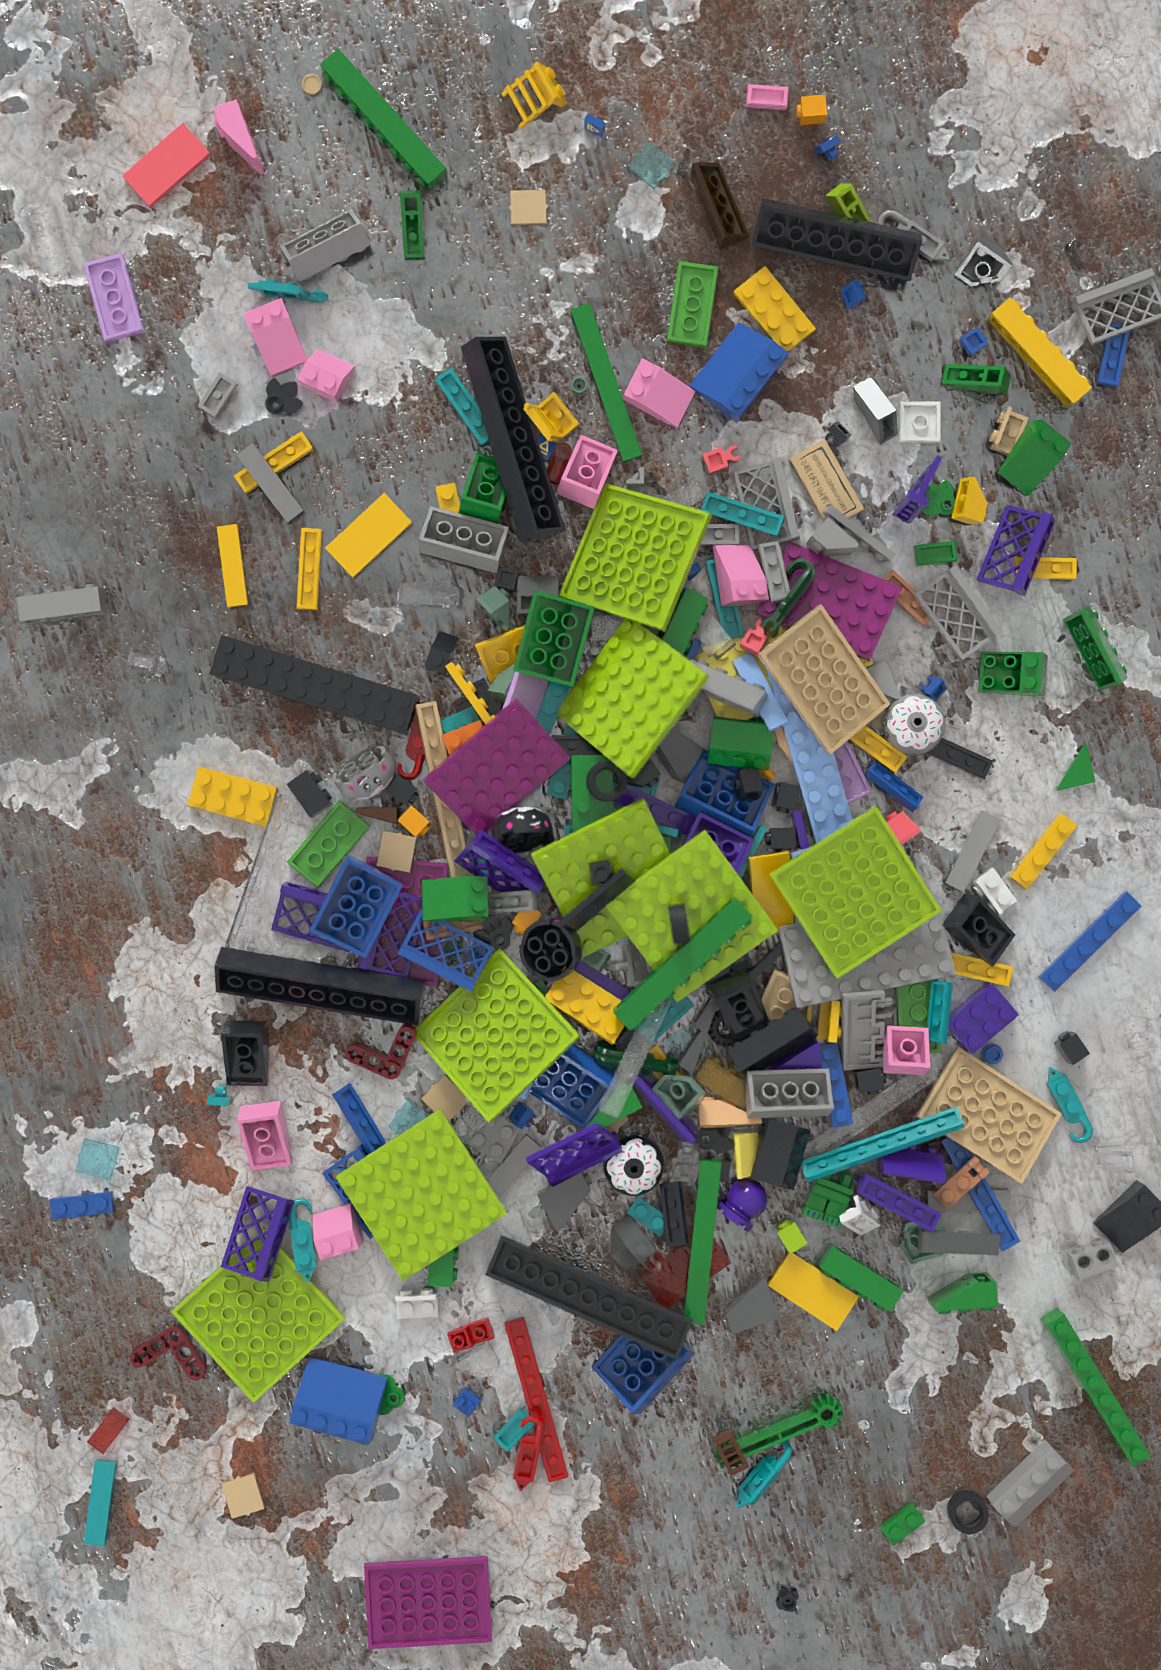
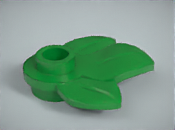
[921,479,956,517]
[379,1374,405,1415]

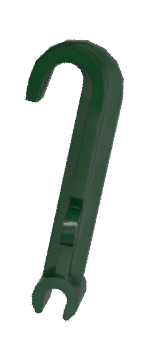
[763,558,815,638]
[593,1040,678,1076]

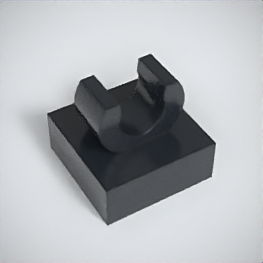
[825,421,852,448]

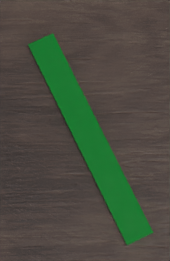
[570,302,642,463]
[684,1159,721,1325]

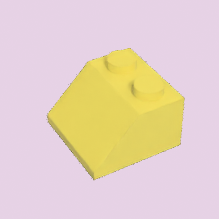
[731,1129,761,1179]

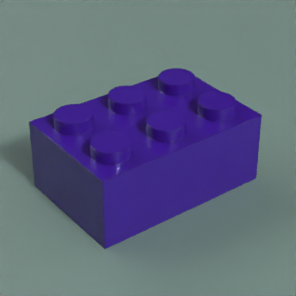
[948,982,1019,1055]

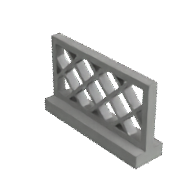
[1071,268,1161,346]
[733,457,800,551]
[913,565,1003,661]

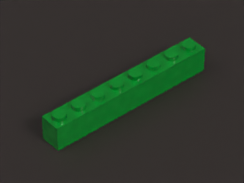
[320,48,448,192]
[613,896,753,1031]
[1040,1308,1151,1467]

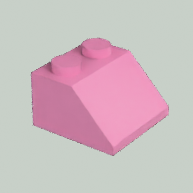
[298,349,355,403]
[883,1026,930,1075]
[312,1203,364,1261]

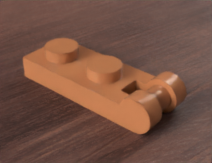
[933,1156,990,1210]

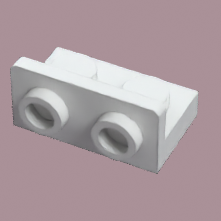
[972,868,1017,915]
[839,1195,881,1236]
[395,1288,439,1319]

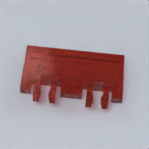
[641,1228,731,1307]

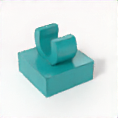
[207,1085,232,1107]

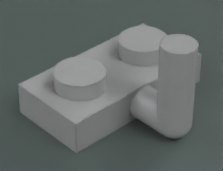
[604,944,648,986]

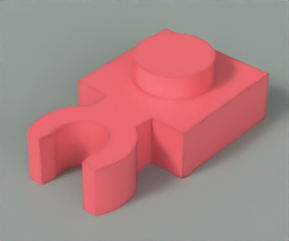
[702,445,741,475]
[740,619,770,656]

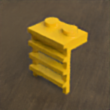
[501,62,568,129]
[523,392,580,443]
[806,1000,842,1043]

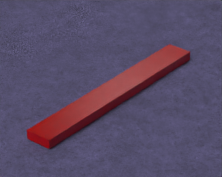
[504,1317,569,1483]

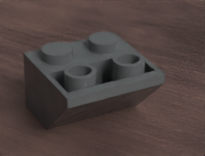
[517,576,559,617]

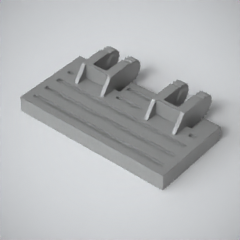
[842,990,893,1071]

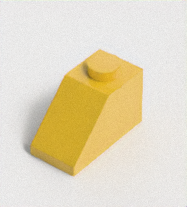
[951,476,988,525]

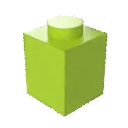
[775,1219,808,1254]

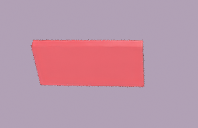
[122,123,211,208]

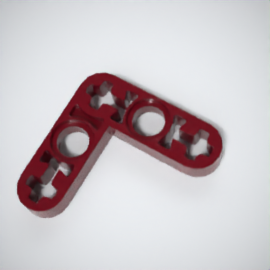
[345,1024,417,1080]
[130,1325,207,1381]

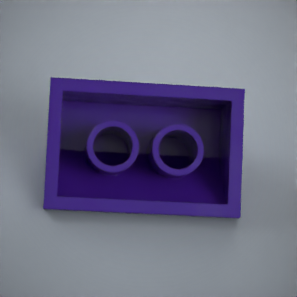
[876,1145,945,1184]

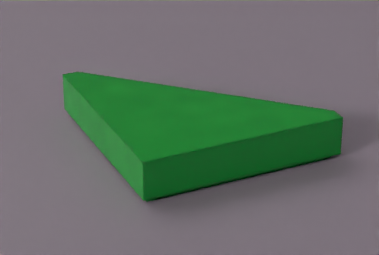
[1056,745,1095,791]

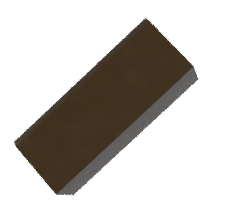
[690,162,749,250]

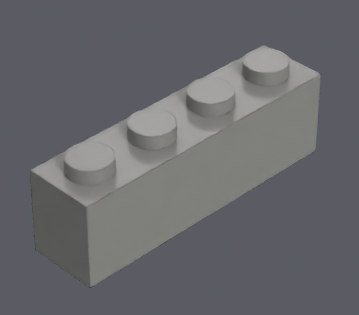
[17,584,106,624]

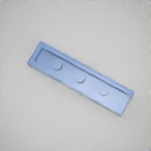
[732,653,788,732]

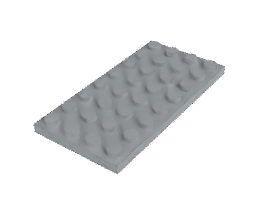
[777,894,956,1008]

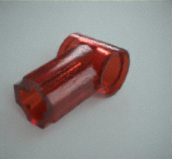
[547,442,572,485]

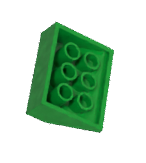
[513,590,595,687]
[1063,605,1128,691]

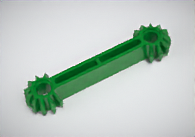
[714,1394,844,1469]

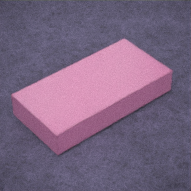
[746,84,789,110]

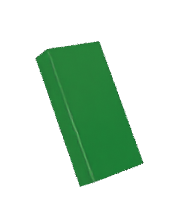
[914,541,957,566]

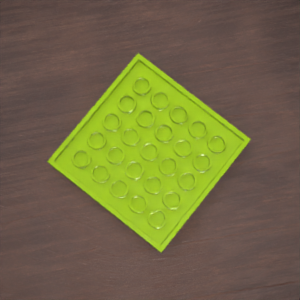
[559,483,712,631]
[556,619,710,779]
[531,798,670,957]
[769,806,942,979]
[606,830,778,1002]
[416,948,581,1123]
[335,1108,507,1281]
[171,1226,346,1403]

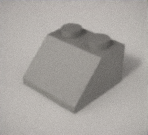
[806,517,859,556]

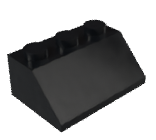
[750,1118,810,1190]

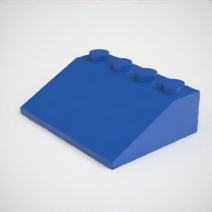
[689,322,789,423]
[674,749,775,837]
[309,854,403,958]
[530,1044,620,1129]
[591,1335,695,1414]
[289,1356,388,1445]

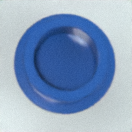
[982,1044,1003,1064]

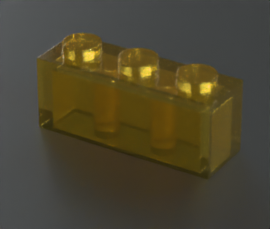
[693,1056,747,1112]

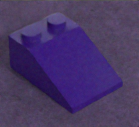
[681,812,755,875]

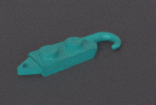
[248,279,328,302]
[1046,1067,1093,1143]
[289,1198,317,1283]
[736,1440,792,1508]

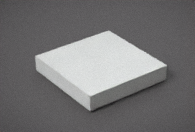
[899,402,941,444]

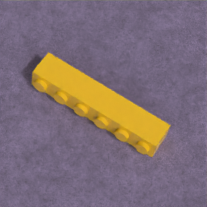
[987,297,1092,409]

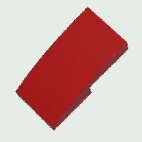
[447,1317,495,1353]

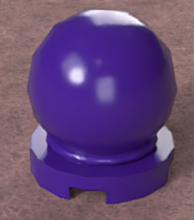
[717,1178,768,1233]

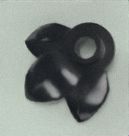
[265,378,303,415]
[473,914,513,950]
[696,1127,733,1153]

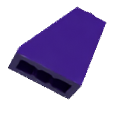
[770,1038,822,1070]

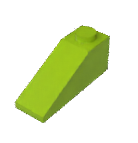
[825,183,873,223]

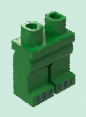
[801,1171,853,1229]

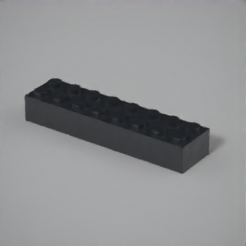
[751,198,922,281]

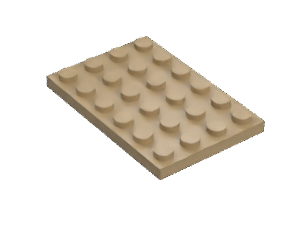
[757,604,890,755]
[915,1047,1062,1184]

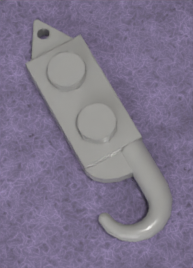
[878,210,949,262]

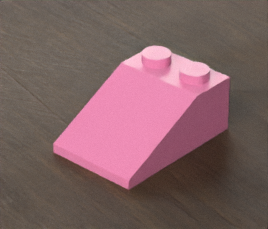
[213,100,265,175]
[244,298,307,377]
[623,358,696,428]
[556,435,618,509]
[713,545,769,607]
[237,1101,292,1171]

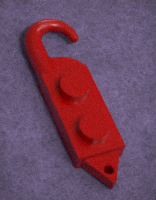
[397,701,430,780]
[513,1416,544,1491]

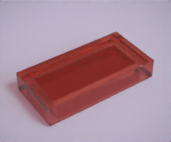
[87,1407,130,1454]

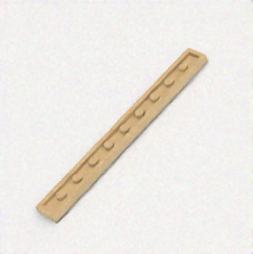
[415,701,472,878]

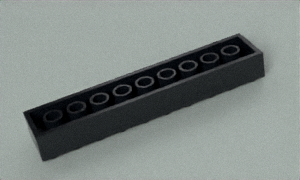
[461,337,565,542]
[209,635,420,736]
[214,947,425,1026]
[485,1235,693,1360]

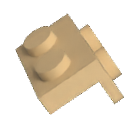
[989,406,1028,456]

